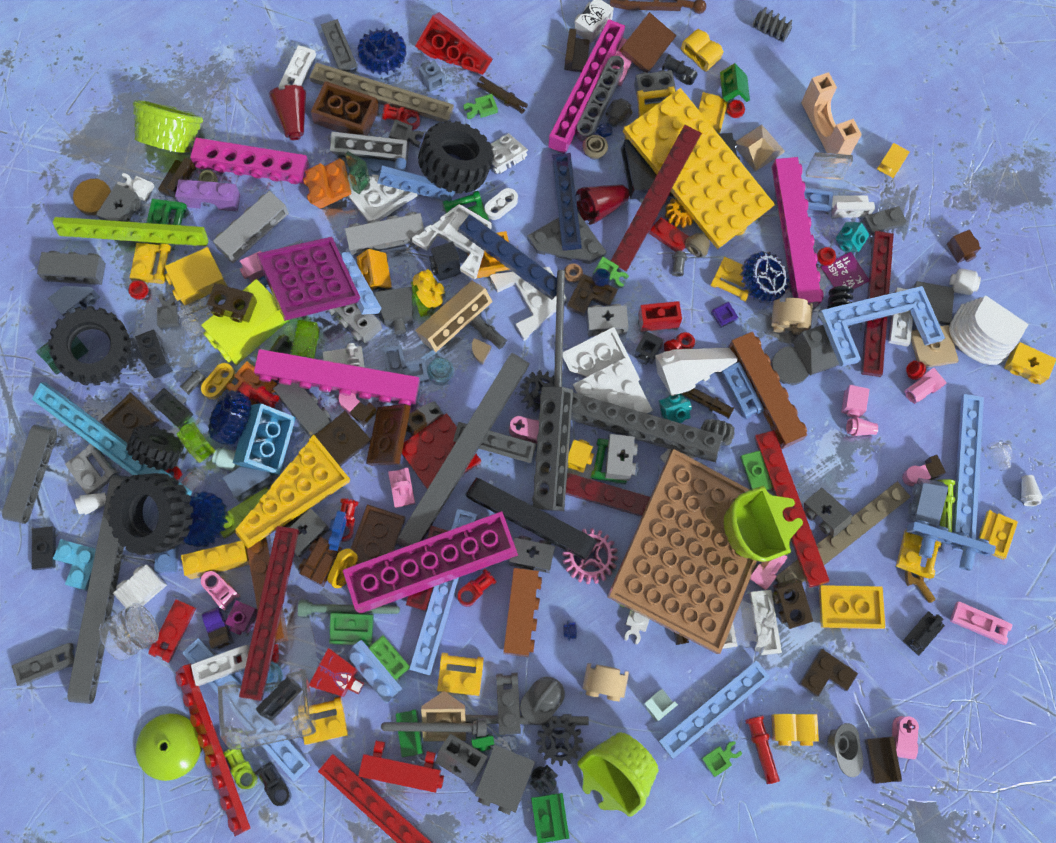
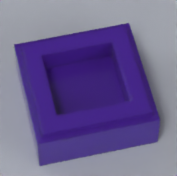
[711,302,738,328]

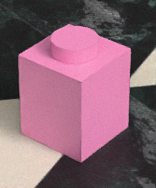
[240,251,264,283]
[841,385,870,418]

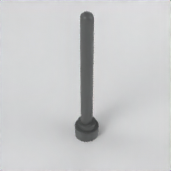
[381,719,487,737]

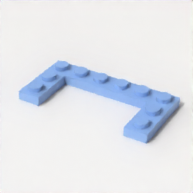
[818,286,945,367]

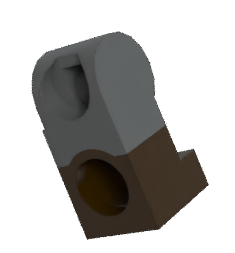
[407,401,444,436]

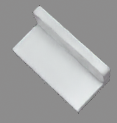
[831,195,875,218]

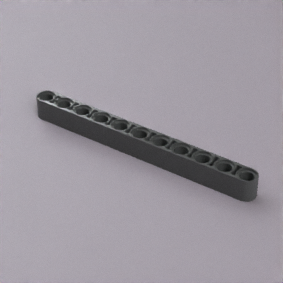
[396,353,530,548]
[67,475,130,704]

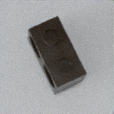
[206,283,257,323]
[772,578,814,629]

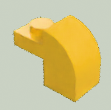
[877,143,910,178]

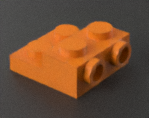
[303,159,352,209]

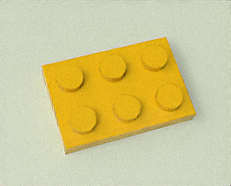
[819,585,885,629]

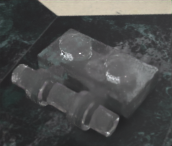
[177,297,213,340]
[728,601,776,653]

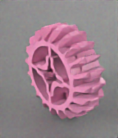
[562,528,618,584]

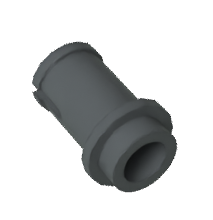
[671,251,687,277]
[179,370,205,395]

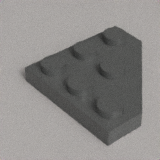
[527,213,606,264]

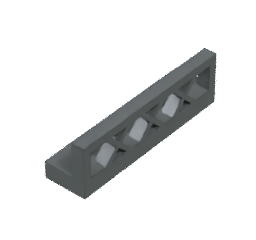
[453,422,537,463]

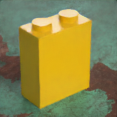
[164,247,227,306]

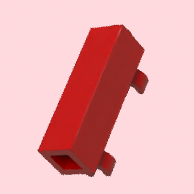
[358,741,444,793]

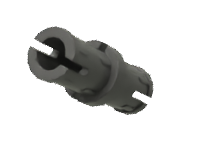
[470,315,507,350]

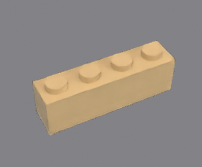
[415,280,493,352]

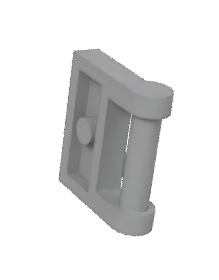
[65,444,119,495]

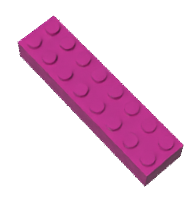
[343,512,518,614]

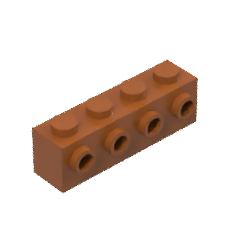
[503,568,542,657]

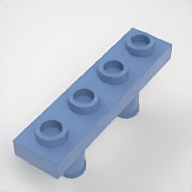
[377,158,455,201]
[906,520,996,571]

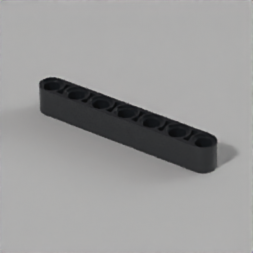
[465,477,597,560]

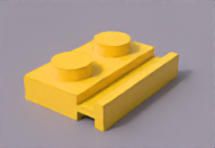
[698,92,728,133]
[978,510,1018,560]

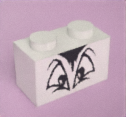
[574,0,614,43]

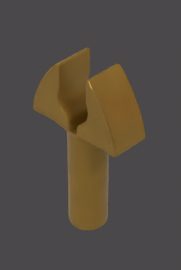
[905,571,936,603]

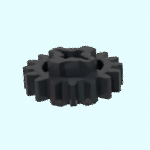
[519,370,554,413]
[536,716,583,766]

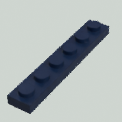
[552,153,582,251]
[458,214,557,300]

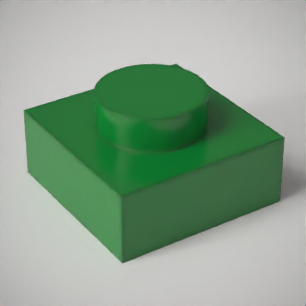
[471,733,495,751]

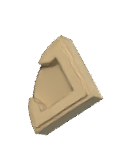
[472,338,491,365]

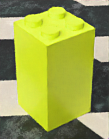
[201,279,289,366]

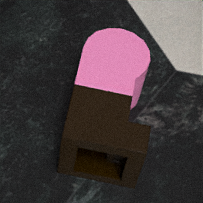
[338,393,377,427]
[902,455,946,486]

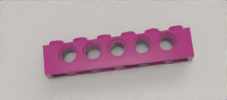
[190,138,309,184]

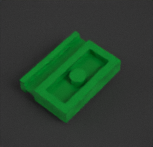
[329,612,374,646]
[531,793,569,843]

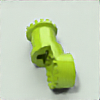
[223,745,258,790]

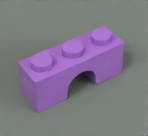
[175,179,240,212]

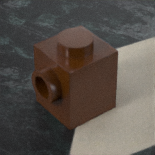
[947,229,981,263]

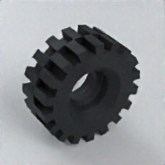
[126,425,184,471]

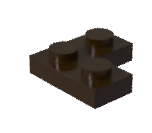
[566,274,618,316]
[798,649,858,697]

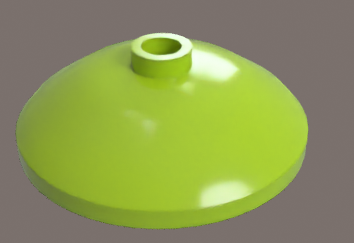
[135,713,202,781]

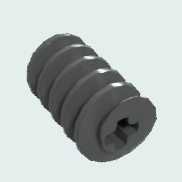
[752,7,793,43]

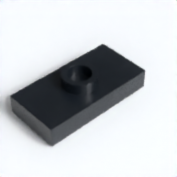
[150,388,194,429]
[32,526,56,571]

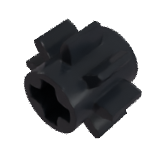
[530,765,558,794]

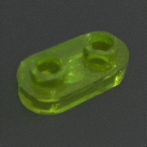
[410,281,430,318]

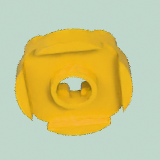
[413,269,445,309]

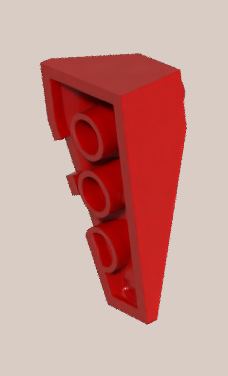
[415,12,493,75]

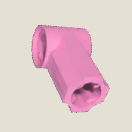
[905,368,947,404]
[750,555,787,590]

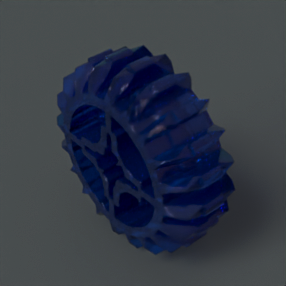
[357,27,407,75]
[740,251,790,303]
[208,390,252,445]
[183,491,229,547]

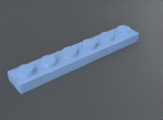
[658,660,770,759]

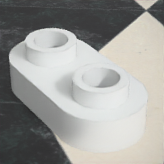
[485,188,518,220]

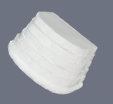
[949,295,1029,365]

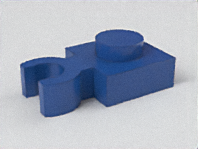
[328,511,347,551]

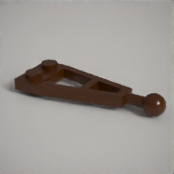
[610,0,707,14]

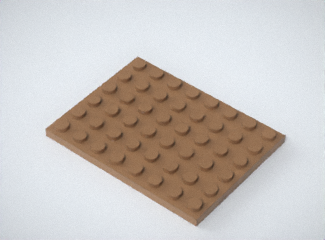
[607,449,757,654]

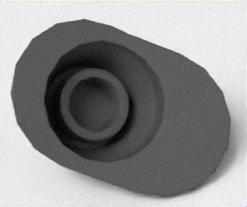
[520,677,565,724]
[827,723,863,777]

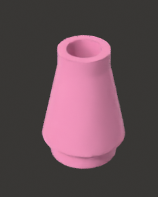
[846,417,878,436]

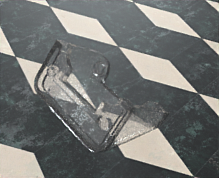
[218,668,316,750]

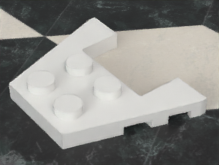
[412,204,492,280]
[490,267,567,341]

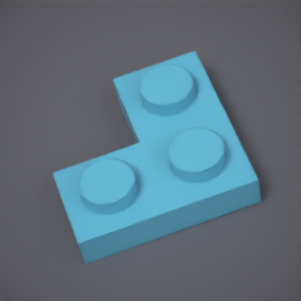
[53,539,96,591]

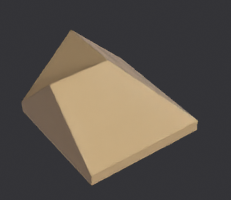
[736,125,785,172]
[421,691,466,741]

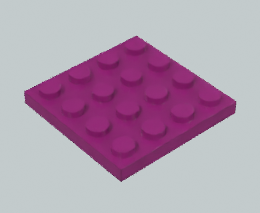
[257,237,361,321]

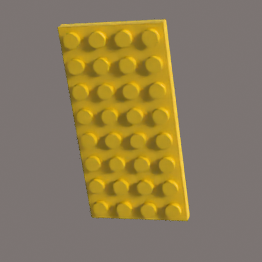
[622,88,775,250]

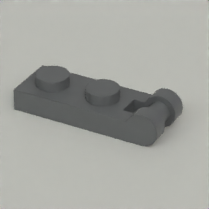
[12,643,75,686]
[496,673,521,735]

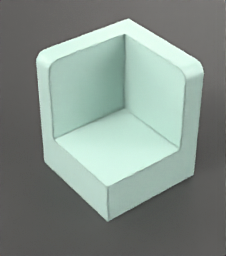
[642,689,678,722]

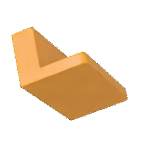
[357,249,392,290]

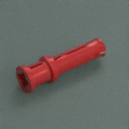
[745,715,780,784]

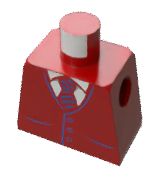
[308,648,364,697]

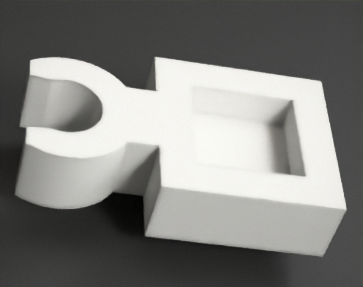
[117,173,155,202]
[624,609,650,645]

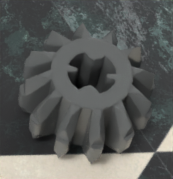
[701,419,735,446]

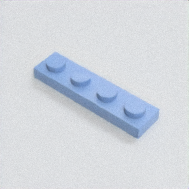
[340,252,381,314]

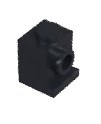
[635,331,664,365]

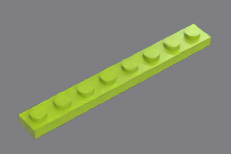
[52,217,209,246]

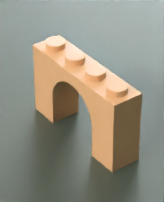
[801,72,862,163]

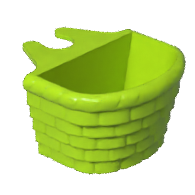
[132,100,203,152]
[724,486,803,562]
[577,732,659,817]

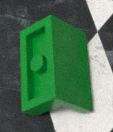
[720,63,750,102]
[396,709,424,758]

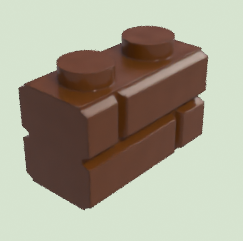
[299,537,343,587]

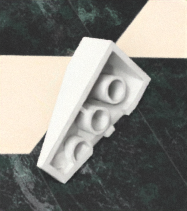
[655,348,738,396]

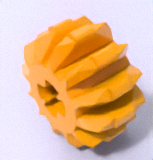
[665,198,693,229]

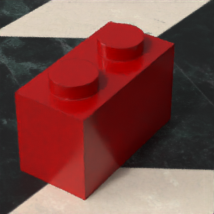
[638,301,682,332]

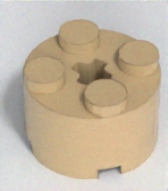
[771,298,813,335]
[582,663,629,702]

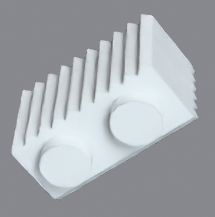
[113,565,167,614]

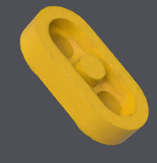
[201,363,235,400]
[327,548,358,589]

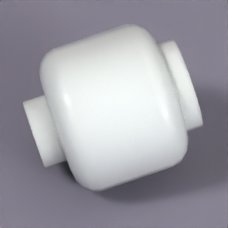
[949,268,981,295]

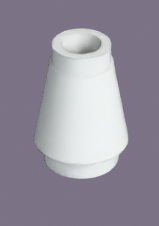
[1021,475,1043,506]
[75,492,106,515]

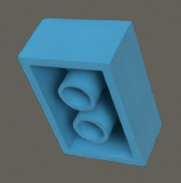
[232,403,296,476]

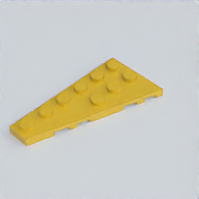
[235,434,350,549]

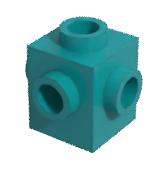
[835,222,869,253]
[658,393,692,423]

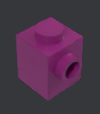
[225,600,258,635]

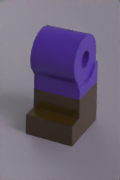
[202,607,234,650]

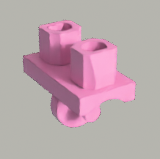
[388,468,415,508]

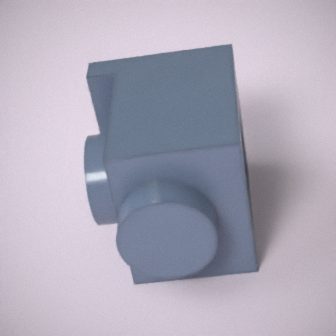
[419,60,446,92]

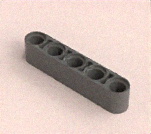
[577,55,624,142]
[2,425,57,524]

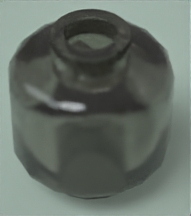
[605,98,633,127]

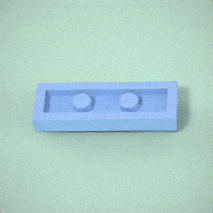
[346,640,402,703]

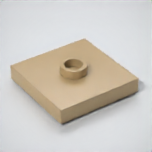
[911,325,959,368]

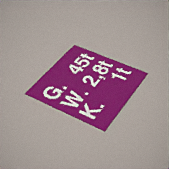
[821,252,869,289]

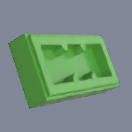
[740,451,773,491]
[368,635,410,680]

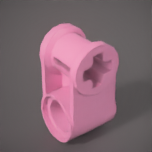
[509,416,539,444]
[201,571,240,611]
[892,716,919,760]

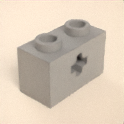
[586,304,628,336]
[605,434,638,481]

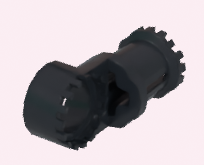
[662,54,698,85]
[254,762,292,806]

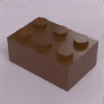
[311,81,379,136]

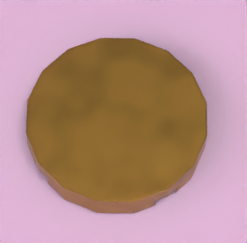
[73,179,111,215]

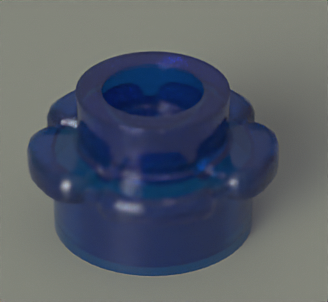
[596,123,614,138]
[592,268,611,286]
[563,620,577,641]

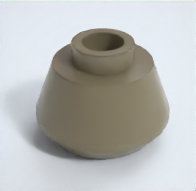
[583,135,608,160]
[685,233,710,257]

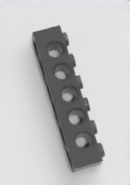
[532,387,573,511]

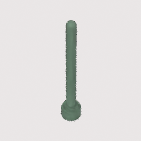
[298,600,400,617]

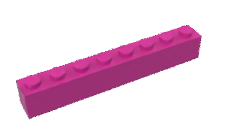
[549,19,625,154]
[771,157,824,307]
[254,349,420,406]

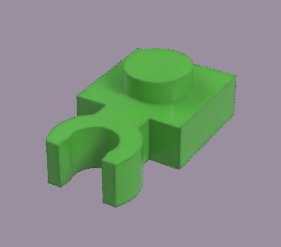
[463,94,498,119]
[592,257,629,288]
[701,741,742,777]

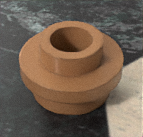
[564,263,583,282]

